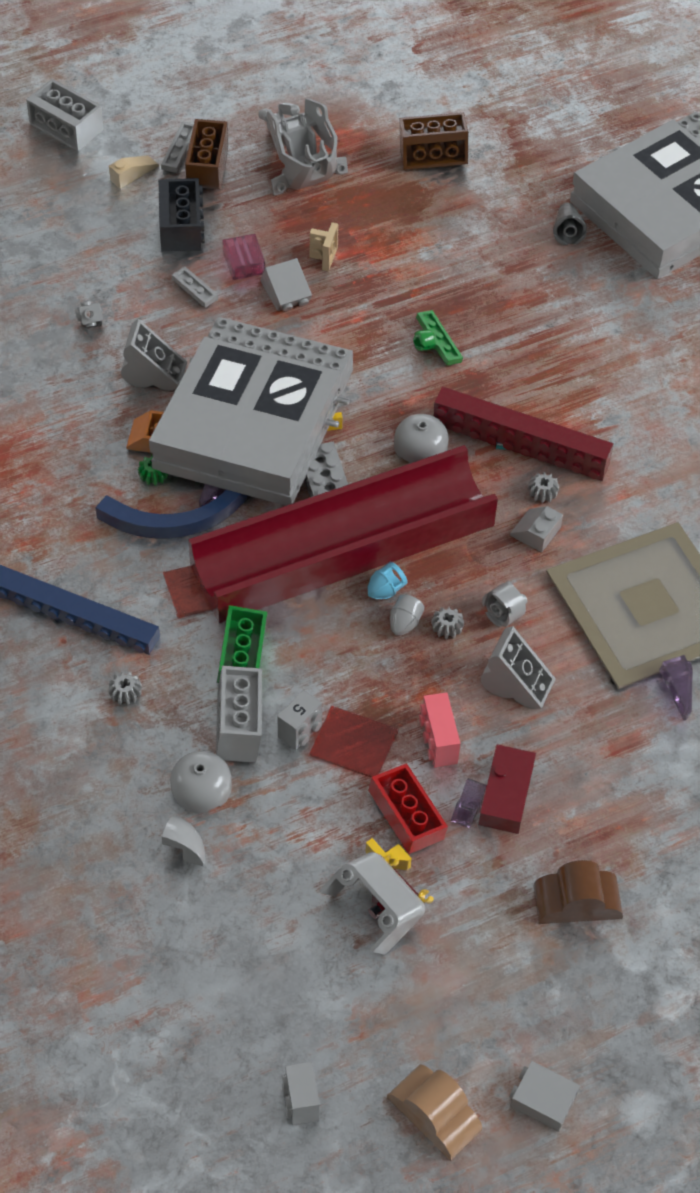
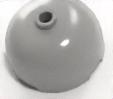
[394,414,449,464]
[170,751,232,813]

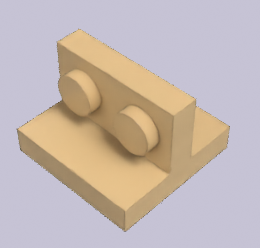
[310,223,338,271]

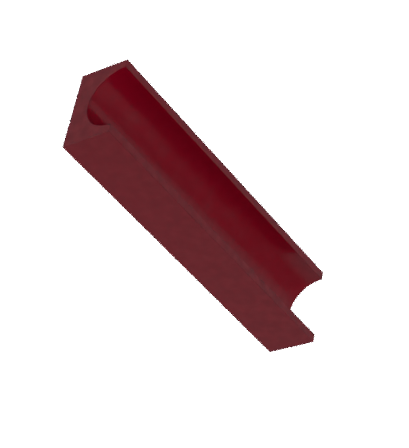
[188,445,498,623]

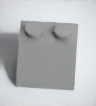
[510,506,563,552]

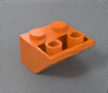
[126,410,164,453]

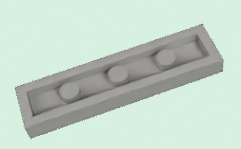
[161,122,194,173]

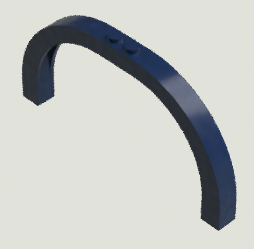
[95,490,251,539]

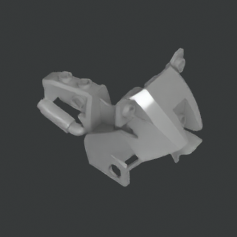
[258,98,348,196]

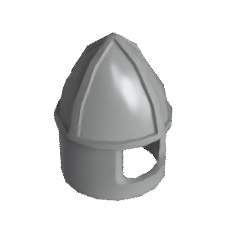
[390,595,425,636]

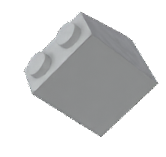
[260,258,312,311]

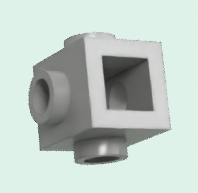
[75,301,103,327]

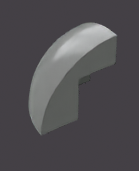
[161,815,205,866]

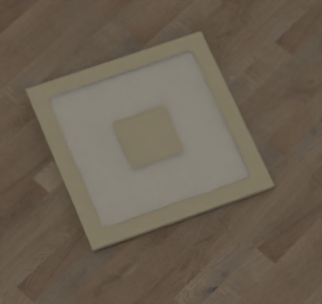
[546,522,700,689]

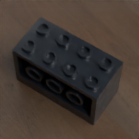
[158,178,205,252]

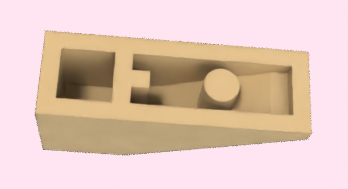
[109,155,159,189]

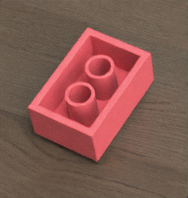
[419,692,461,768]

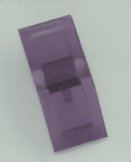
[451,778,487,828]

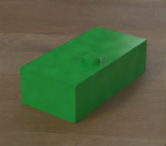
[216,605,267,683]

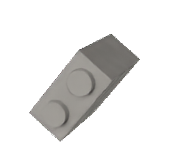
[509,1061,580,1131]

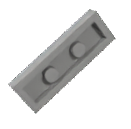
[172,267,218,308]

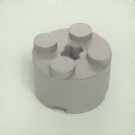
[482,581,528,627]

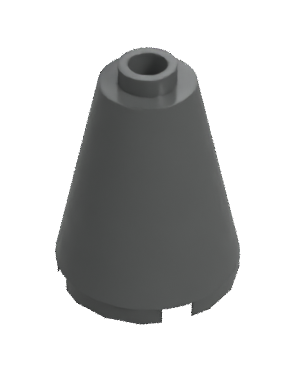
[553,203,587,246]

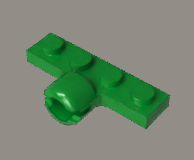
[413,310,463,366]

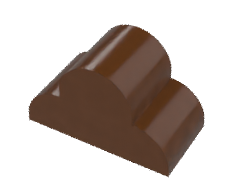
[533,860,623,924]

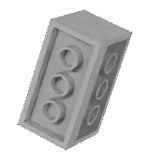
[26,79,104,151]
[216,666,262,762]

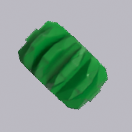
[138,454,168,486]

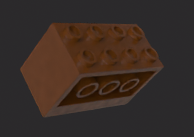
[399,112,469,170]

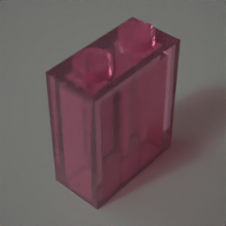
[222,234,266,280]

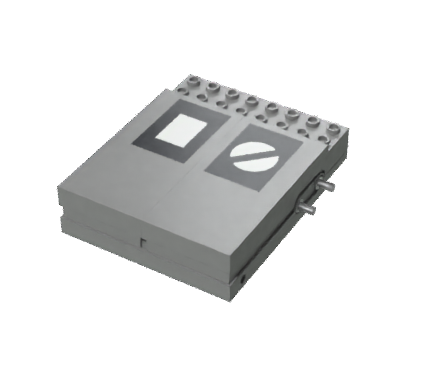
[570,111,700,280]
[149,317,353,506]

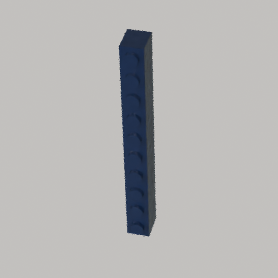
[0,565,160,655]

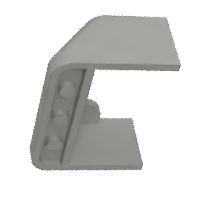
[319,852,425,955]

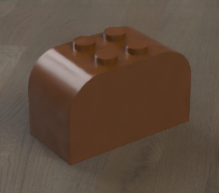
[185,119,228,190]

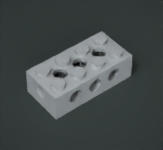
[304,441,348,497]

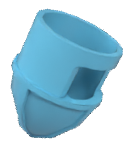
[368,561,408,599]

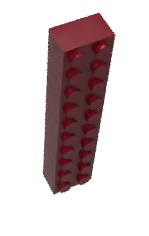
[433,386,614,481]

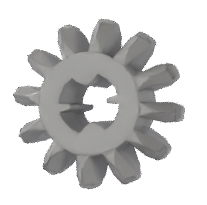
[528,472,559,504]
[431,606,464,640]
[108,672,142,706]

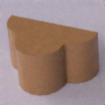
[387,1064,482,1161]

